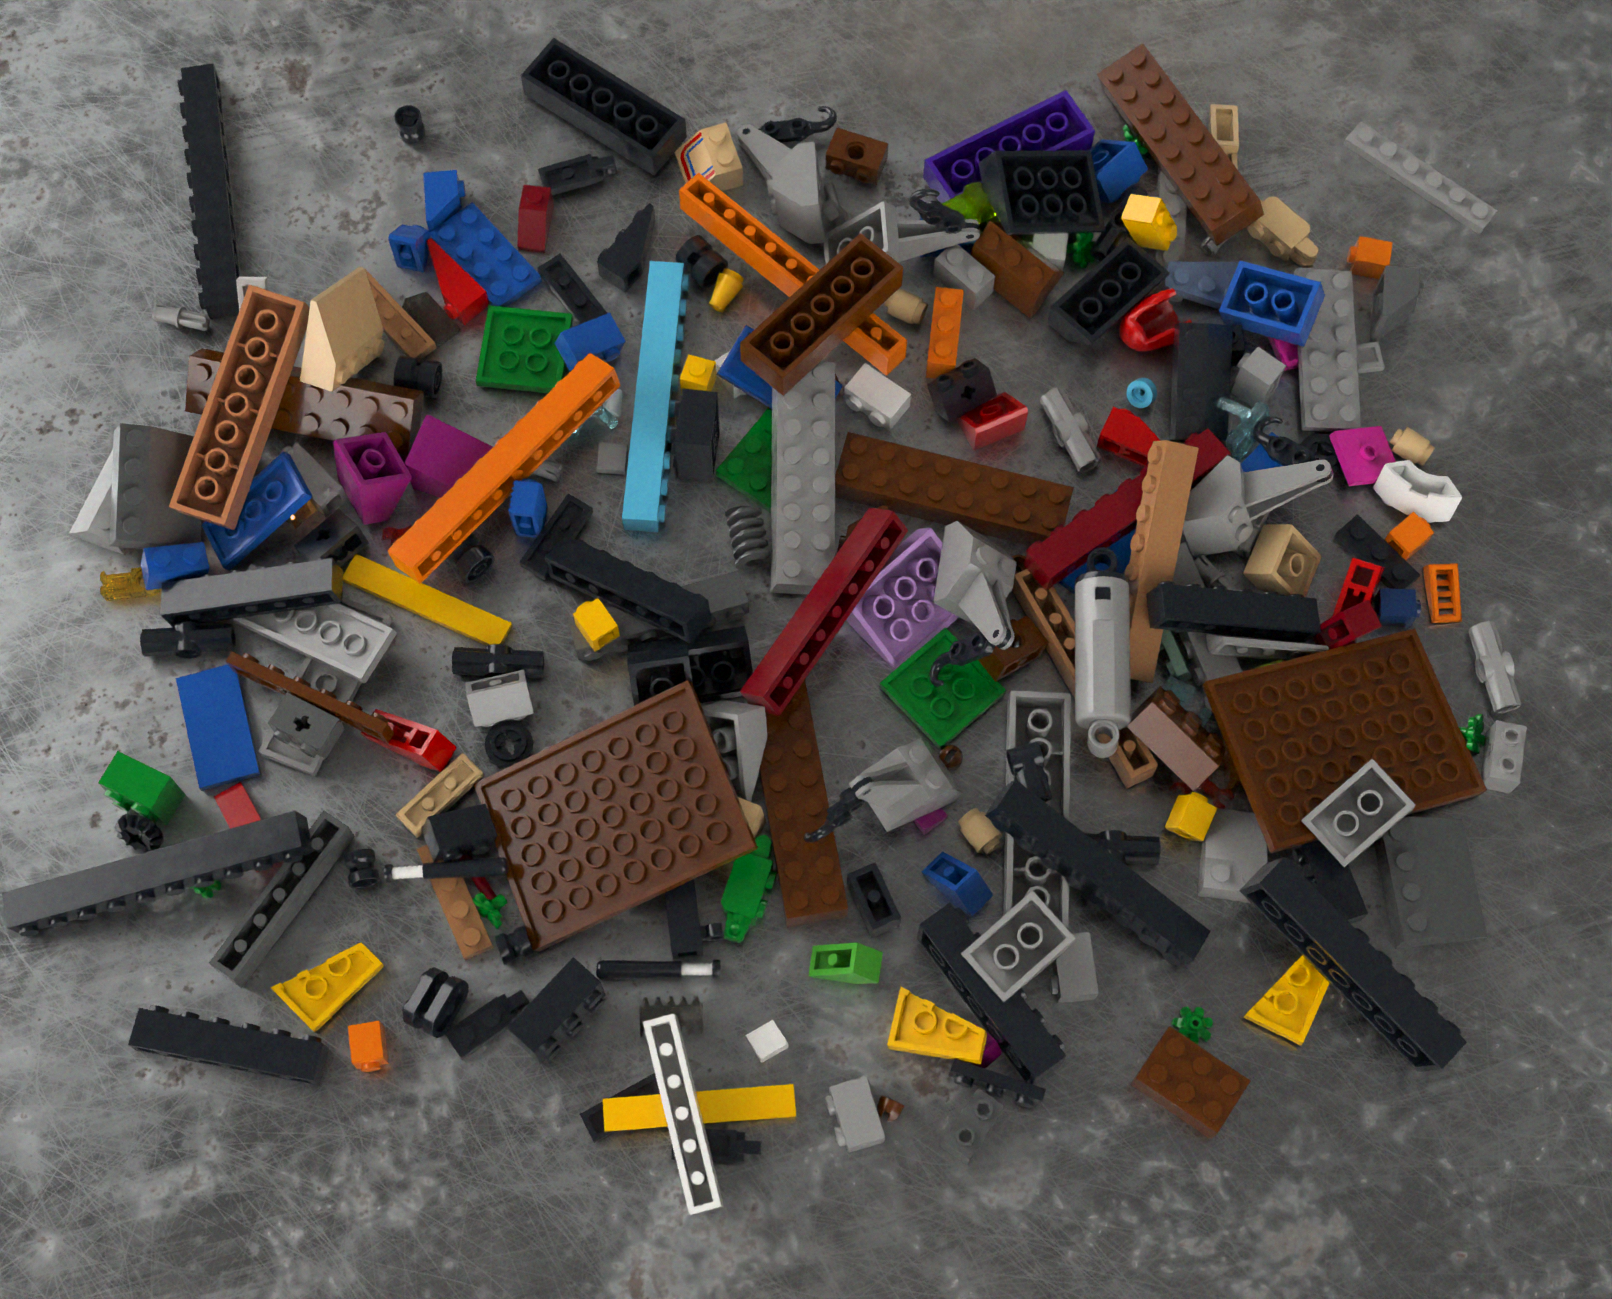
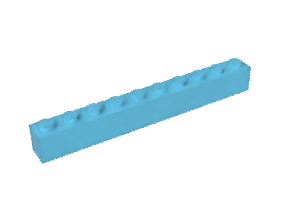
[622,261,689,532]

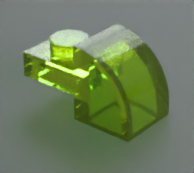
[942,182,996,224]

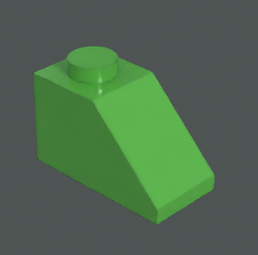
[808,942,883,984]

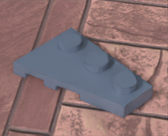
[1160,261,1250,310]

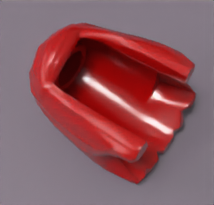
[1119,288,1192,352]

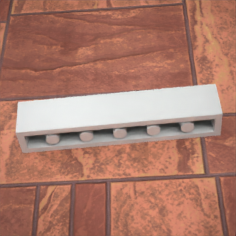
[643,1014,724,1215]

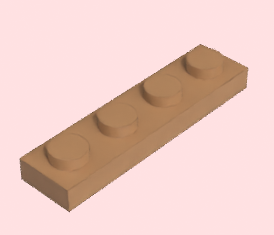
[365,269,437,361]
[417,845,494,961]

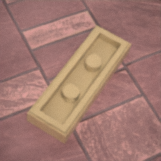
[395,752,484,838]

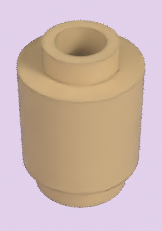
[884,288,928,324]
[1389,426,1435,466]
[958,808,1002,854]

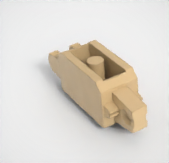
[1245,197,1319,268]

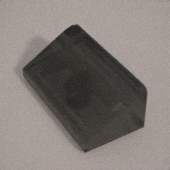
[402,292,461,349]

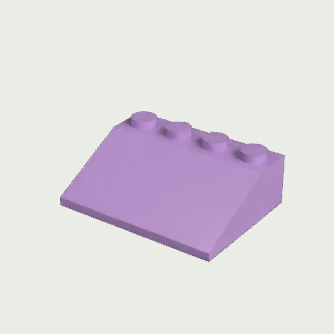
[847,528,959,670]

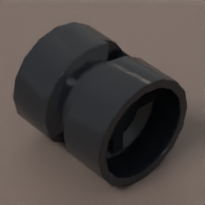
[675,235,728,288]
[393,356,443,398]
[445,533,495,583]

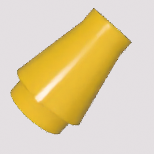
[709,268,744,313]

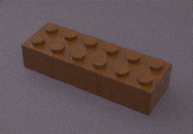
[740,233,904,396]

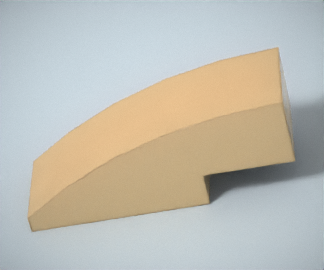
[1208,104,1239,170]

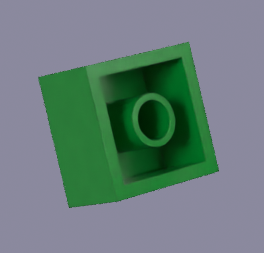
[98,751,186,826]

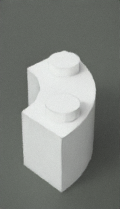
[1373,460,1462,523]

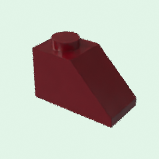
[517,184,554,253]
[1313,600,1382,650]

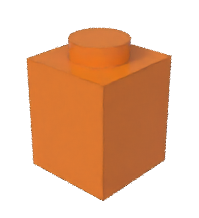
[1347,236,1393,279]
[1385,512,1434,561]
[348,1021,389,1072]

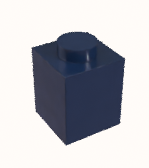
[1373,588,1421,628]

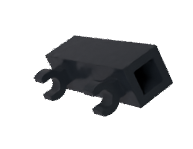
[664,879,723,960]

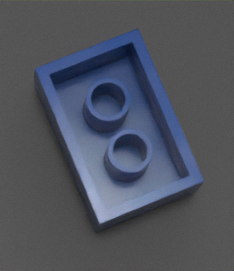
[1219,261,1325,347]

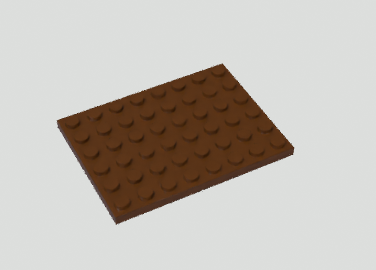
[1202,628,1487,853]
[474,680,758,952]

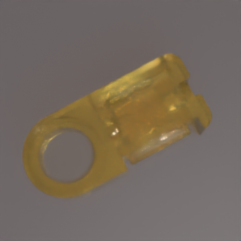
[100,567,161,601]

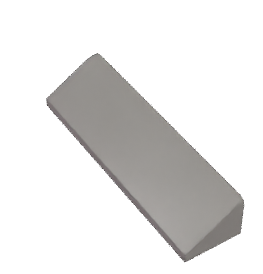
[1206,633,1329,661]

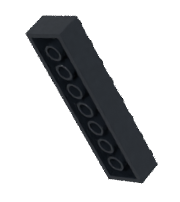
[1239,857,1467,1072]

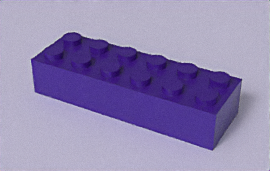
[923,90,1095,212]

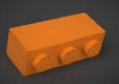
[925,287,964,379]

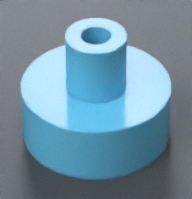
[1126,378,1157,408]

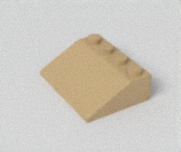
[300,266,385,392]

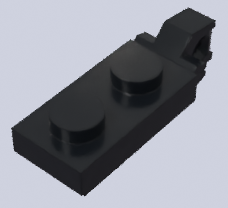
[538,154,617,195]
[445,990,530,1060]
[671,1128,762,1163]

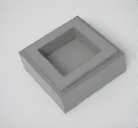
[1356,341,1385,374]
[596,443,628,475]

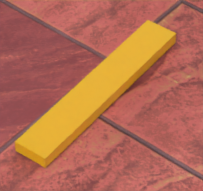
[343,554,513,646]
[602,1084,796,1132]

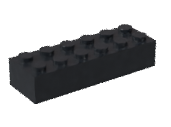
[521,38,687,176]
[917,903,1067,1085]

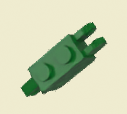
[721,835,777,944]

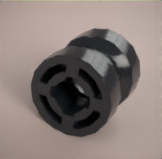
[394,105,425,144]
[344,849,380,888]
[494,925,534,965]

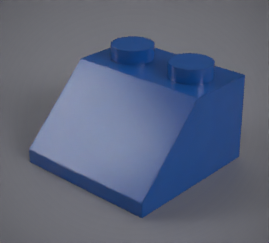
[1090,139,1148,203]

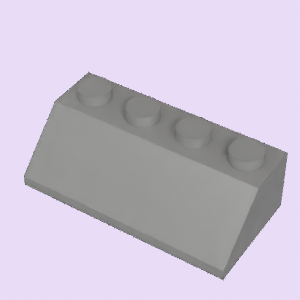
[69,450,126,554]

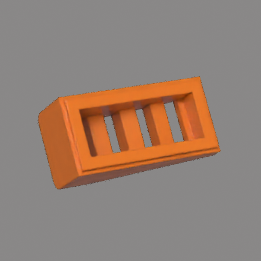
[1423,563,1462,623]

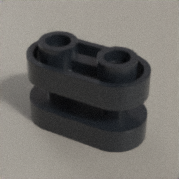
[402,967,469,1038]

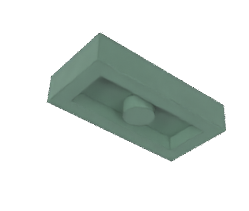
[1160,629,1193,682]

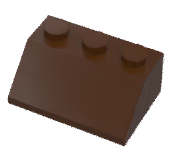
[971,221,1065,318]

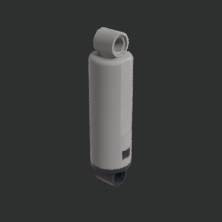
[1075,547,1131,758]

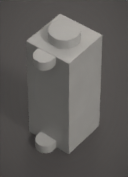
[280,443,348,518]

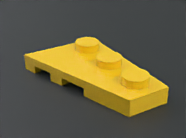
[270,942,384,1033]
[1243,955,1329,1046]
[887,986,987,1064]

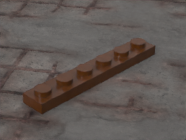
[225,651,394,743]

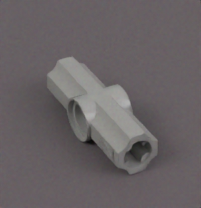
[1040,387,1102,472]
[1468,621,1522,714]

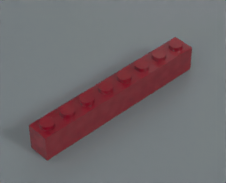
[1024,428,1231,591]
[740,508,908,716]

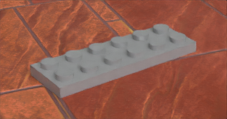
[1294,268,1361,432]
[229,564,397,684]
[258,597,393,777]

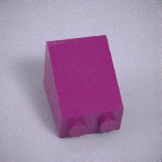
[404,414,493,498]
[333,432,412,525]

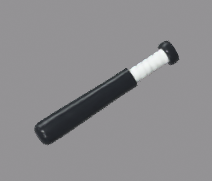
[384,857,509,883]
[596,959,721,979]

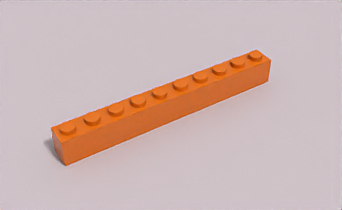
[679,172,907,376]
[387,353,621,584]

